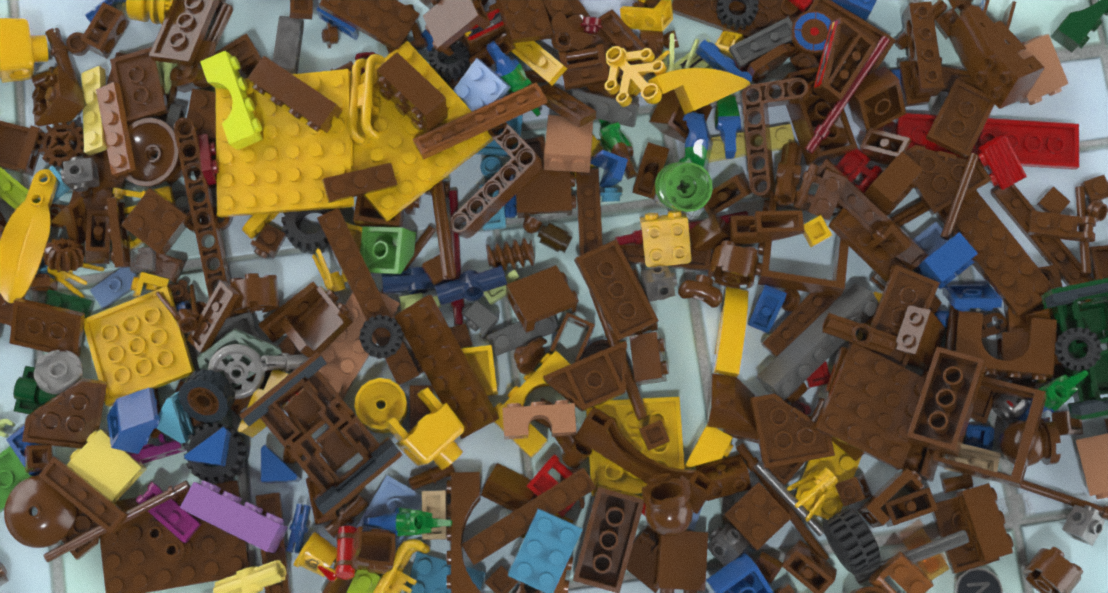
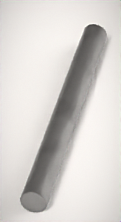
[754,461,824,536]

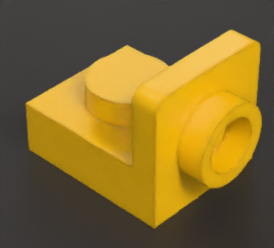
[130,272,169,297]

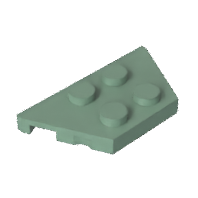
[197,328,282,389]

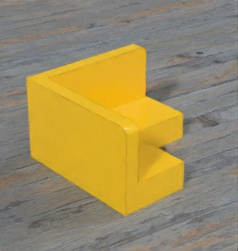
[462,345,498,396]

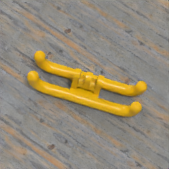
[347,54,385,144]
[373,539,430,593]

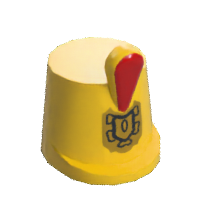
[293,532,337,581]

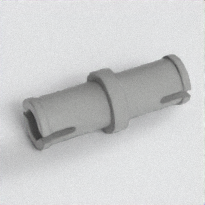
[261,353,309,372]

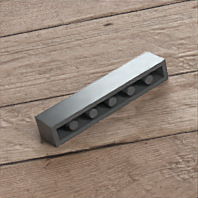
[756,283,879,401]

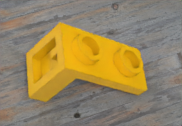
[620,0,673,32]

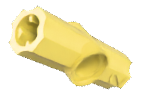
[213,560,287,593]

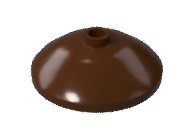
[124,118,180,187]
[4,475,77,548]

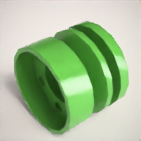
[655,162,713,212]

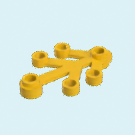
[604,46,667,107]

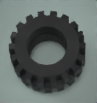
[281,208,337,254]
[184,422,249,484]
[823,508,881,575]

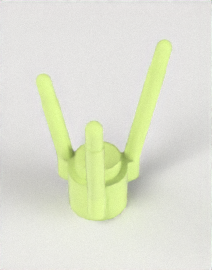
[662,33,699,73]

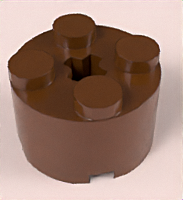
[708,241,759,289]
[230,273,279,314]
[1023,547,1083,593]

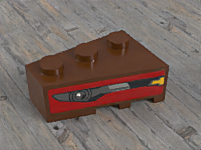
[458,2,507,58]
[813,17,877,104]

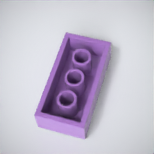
[180,480,288,553]

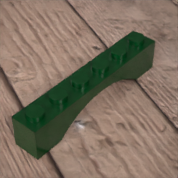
[1051,0,1108,53]

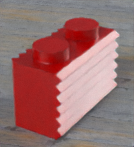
[977,134,1027,190]

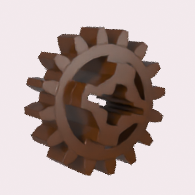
[37,122,87,169]

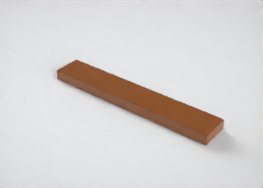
[413,82,547,160]

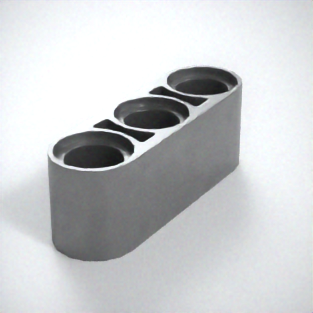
[273,15,304,74]

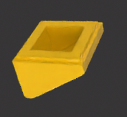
[715,31,745,60]

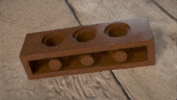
[902,1,944,98]

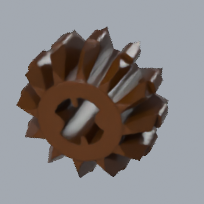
[44,238,85,273]

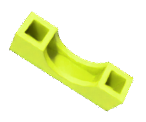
[200,51,263,150]

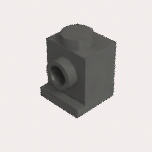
[461,300,498,340]

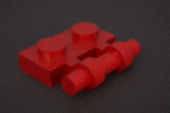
[836,149,882,193]

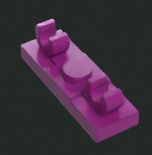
[127,434,187,464]

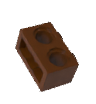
[80,2,130,59]

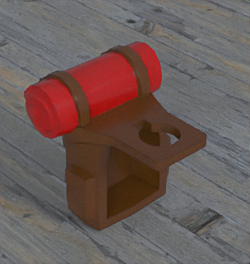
[334,525,396,580]

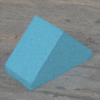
[157,391,195,444]

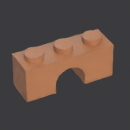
[503,400,576,440]

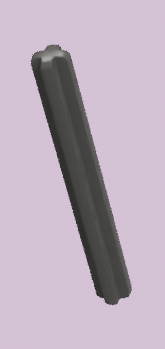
[854,530,969,584]

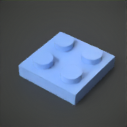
[453,58,511,111]

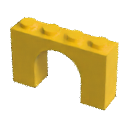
[493,351,570,459]

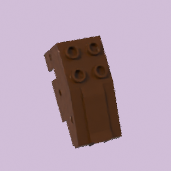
[950,5,1045,109]

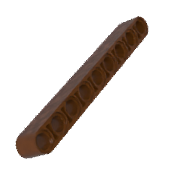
[174,118,236,319]

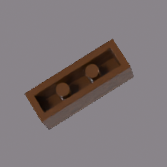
[956,483,1014,562]

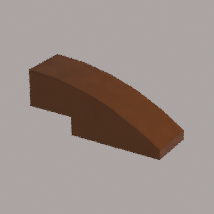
[729,210,804,245]

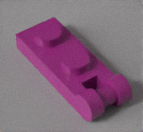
[136,481,202,543]

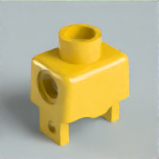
[0,18,48,83]
[383,387,464,470]

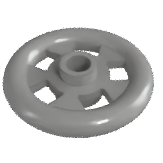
[208,344,265,399]

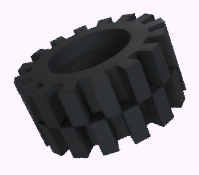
[716,0,759,31]
[429,41,470,83]
[359,315,403,359]
[1055,327,1102,371]

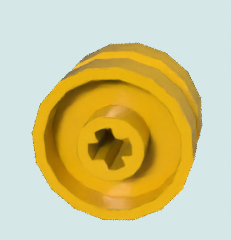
[354,378,408,434]

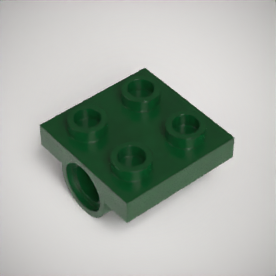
[13,366,59,415]

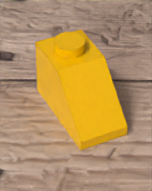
[684,425,734,469]

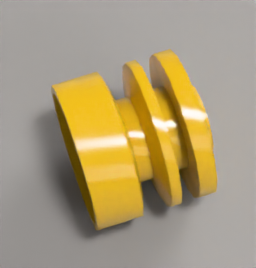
[126,0,173,25]

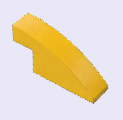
[648,68,751,114]
[714,287,749,377]

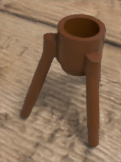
[156,284,200,334]

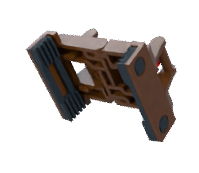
[239,351,403,518]

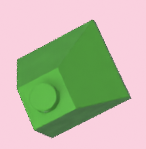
[360,227,416,274]

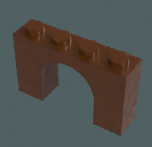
[955,311,1057,383]

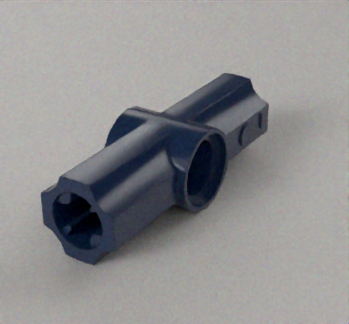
[435,266,507,305]
[382,267,453,295]

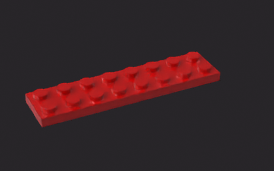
[896,113,1079,170]

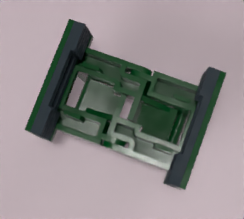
[1041,278,1108,420]

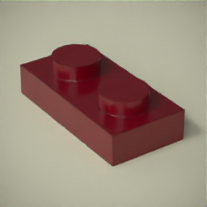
[198,134,219,185]

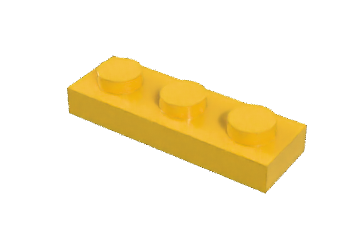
[511,41,567,86]

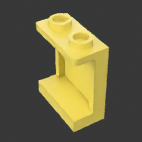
[67,429,147,503]

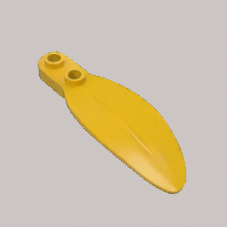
[0,169,58,303]

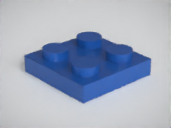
[943,284,1002,311]

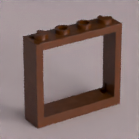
[755,192,849,297]
[930,376,1047,488]

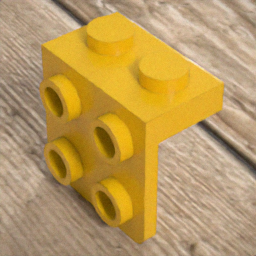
[640,210,691,267]

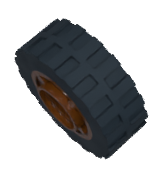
[178,369,235,423]

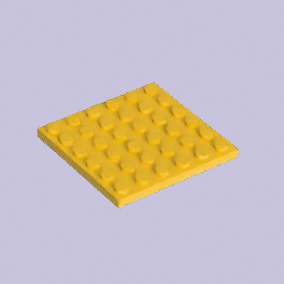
[353,41,494,222]
[216,69,354,218]

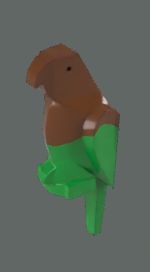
[598,119,637,180]

